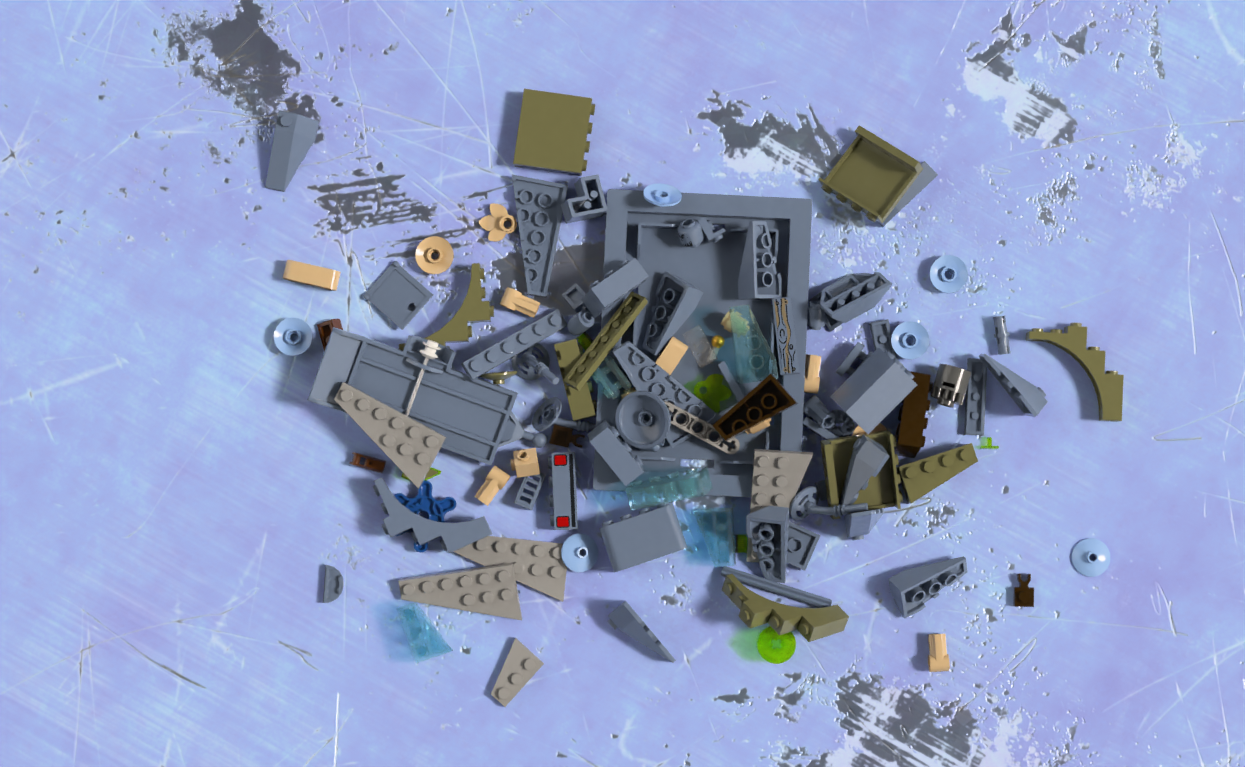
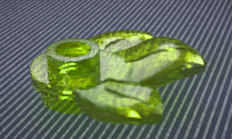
[694,374,732,412]

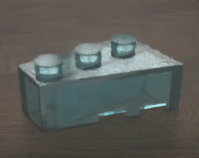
[692,508,736,567]
[396,602,453,664]

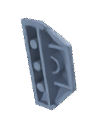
[820,272,892,323]

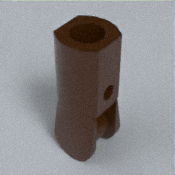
[349,452,386,473]

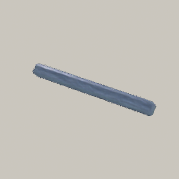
[721,566,832,608]

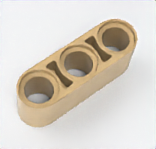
[283,260,341,291]
[655,336,689,375]

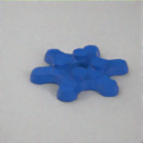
[394,481,457,553]

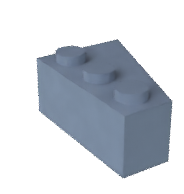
[582,258,649,318]
[588,420,644,486]

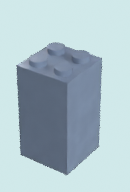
[830,348,917,434]

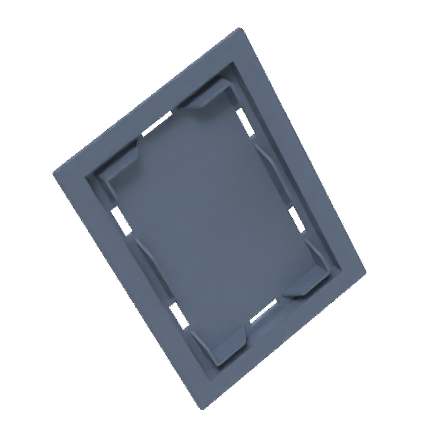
[593,189,812,498]

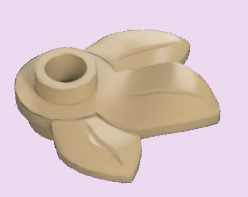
[479,203,517,242]

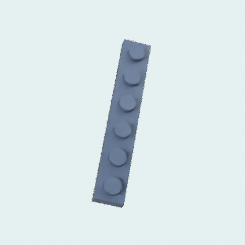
[461,309,568,381]

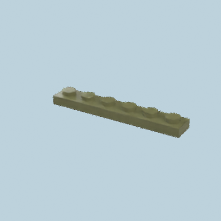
[563,292,648,391]

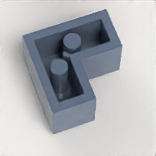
[561,174,608,224]

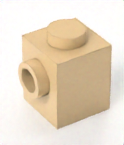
[510,448,540,478]

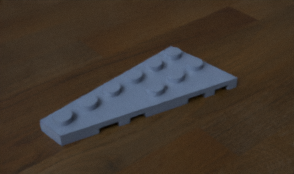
[512,175,568,298]
[612,341,721,448]

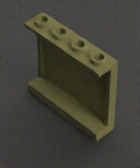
[513,89,595,176]
[818,125,923,224]
[820,430,903,520]

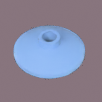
[643,183,682,207]
[930,255,968,293]
[274,318,313,356]
[891,321,929,360]
[561,534,598,572]
[1072,538,1110,577]

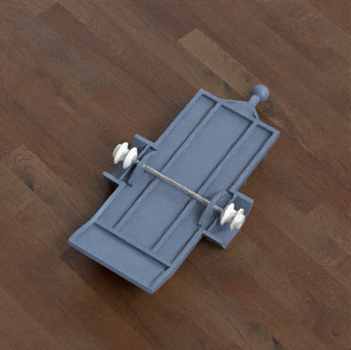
[307,327,547,465]

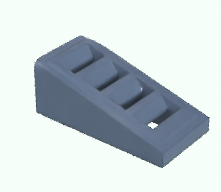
[514,472,546,510]

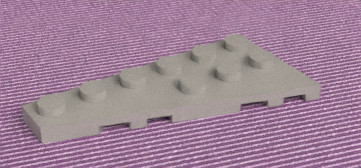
[334,382,446,489]
[746,449,813,562]
[454,536,567,602]
[398,563,522,620]

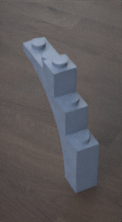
[373,478,492,553]

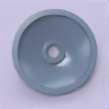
[615,391,671,449]

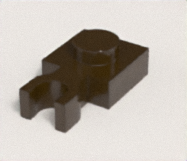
[549,424,585,448]
[1013,574,1034,607]

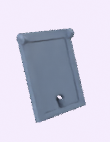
[363,261,433,330]

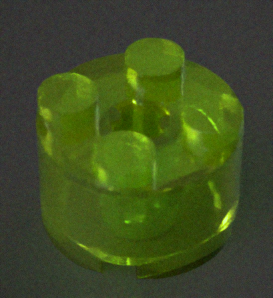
[756,625,796,664]

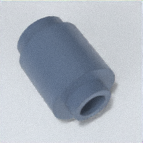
[807,301,826,330]
[567,310,594,335]

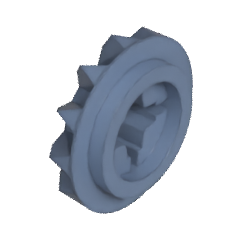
[828,410,855,438]

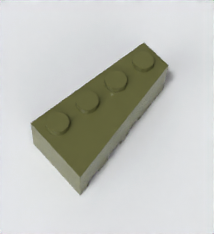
[554,339,597,421]
[896,443,978,504]

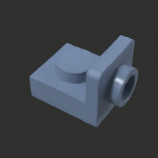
[698,217,726,243]
[562,283,590,313]

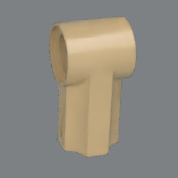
[499,287,540,318]
[804,354,821,394]
[474,465,511,506]
[928,633,950,672]

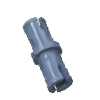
[993,315,1011,355]

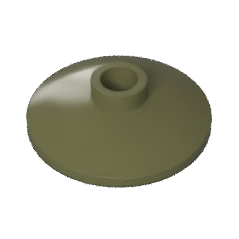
[479,371,517,384]

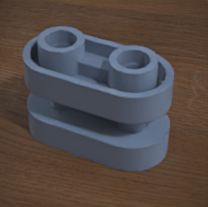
[836,341,873,377]

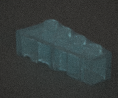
[625,466,713,511]

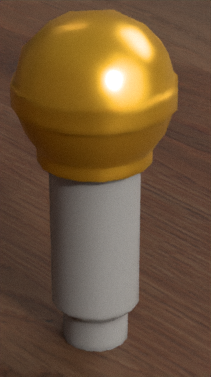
[707,335,725,364]

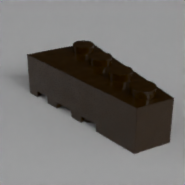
[894,371,933,458]
[712,374,798,441]

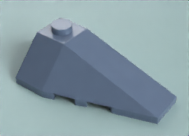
[844,508,884,540]

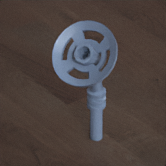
[511,343,559,385]
[532,397,596,433]
[789,486,868,520]

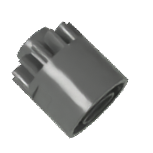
[931,364,971,408]

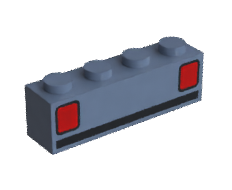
[548,452,578,530]

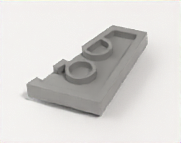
[491,638,544,707]

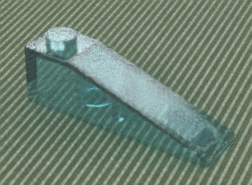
[729,305,779,384]

